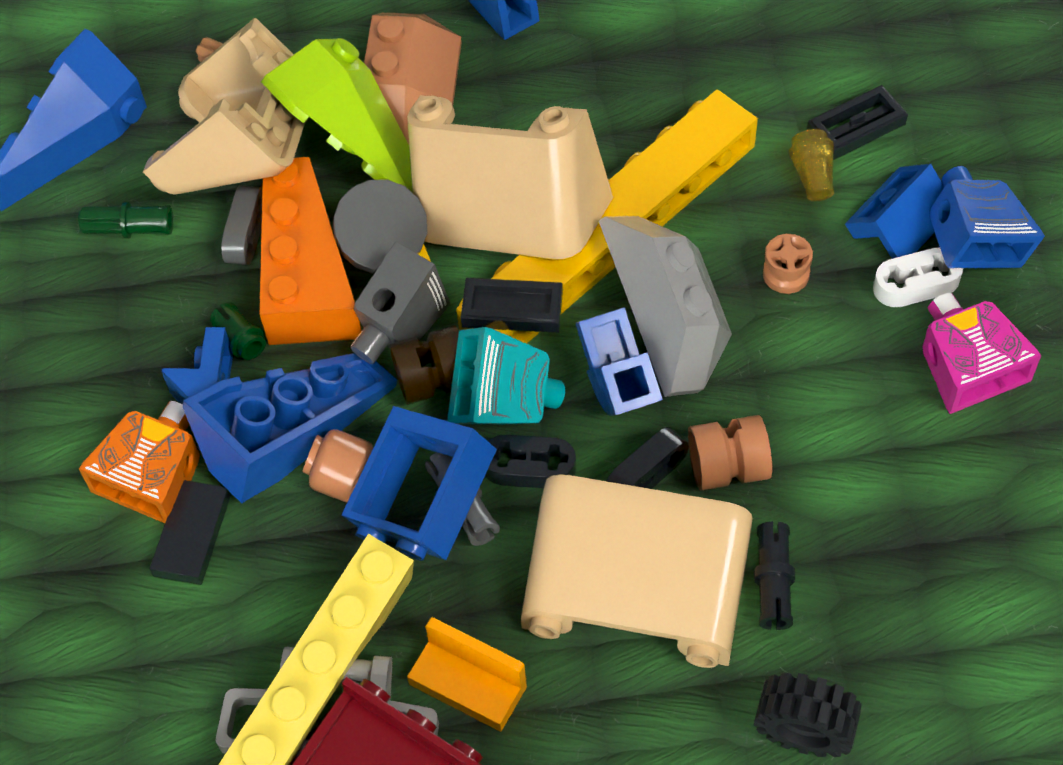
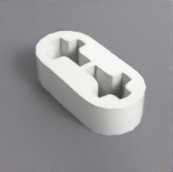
[873,247,963,307]

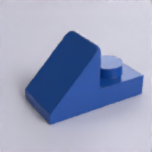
[161,327,233,404]

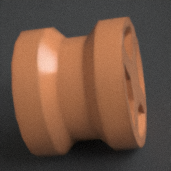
[763,234,813,294]

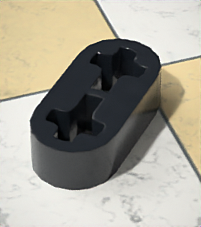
[606,427,690,489]
[485,435,576,488]

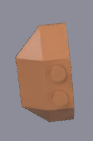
[364,12,462,144]

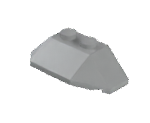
[599,216,732,397]

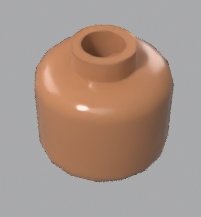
[302,429,374,502]

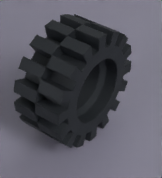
[754,673,862,757]

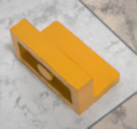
[407,617,527,732]

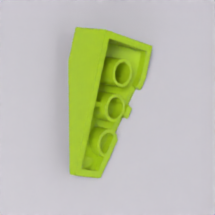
[261,38,413,193]

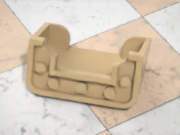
[143,18,305,195]
[407,95,613,259]
[521,474,753,668]

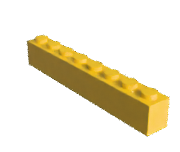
[456,89,758,344]

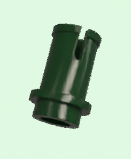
[210,302,266,360]

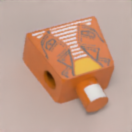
[79,401,200,523]

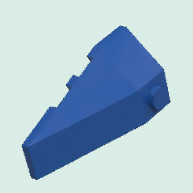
[0,29,147,211]
[183,353,397,503]

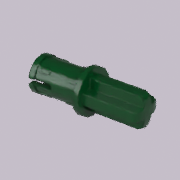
[78,202,173,238]

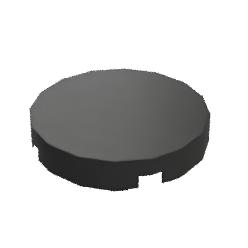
[333,180,428,274]

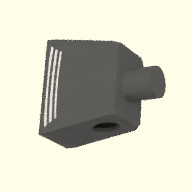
[350,242,451,364]

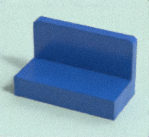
[845,164,944,259]

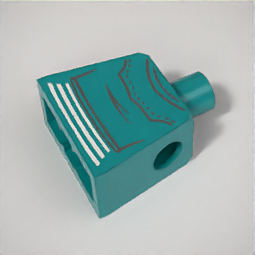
[447,327,565,425]

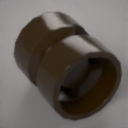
[389,325,459,405]

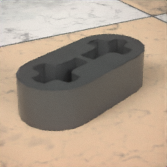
[221,185,263,265]

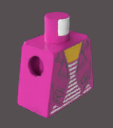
[922,293,1041,414]

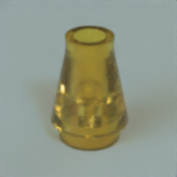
[789,129,834,201]

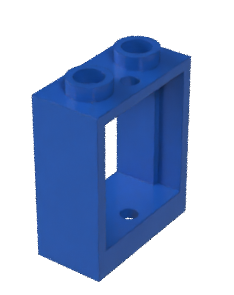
[341,406,497,561]

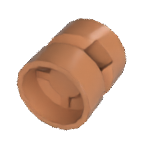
[688,415,772,491]

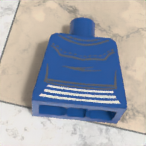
[929,166,1045,268]

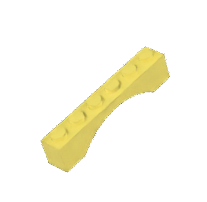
[219,534,414,765]

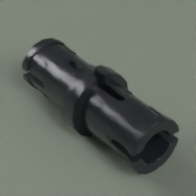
[754,521,795,630]

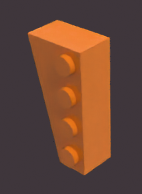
[260,157,362,345]

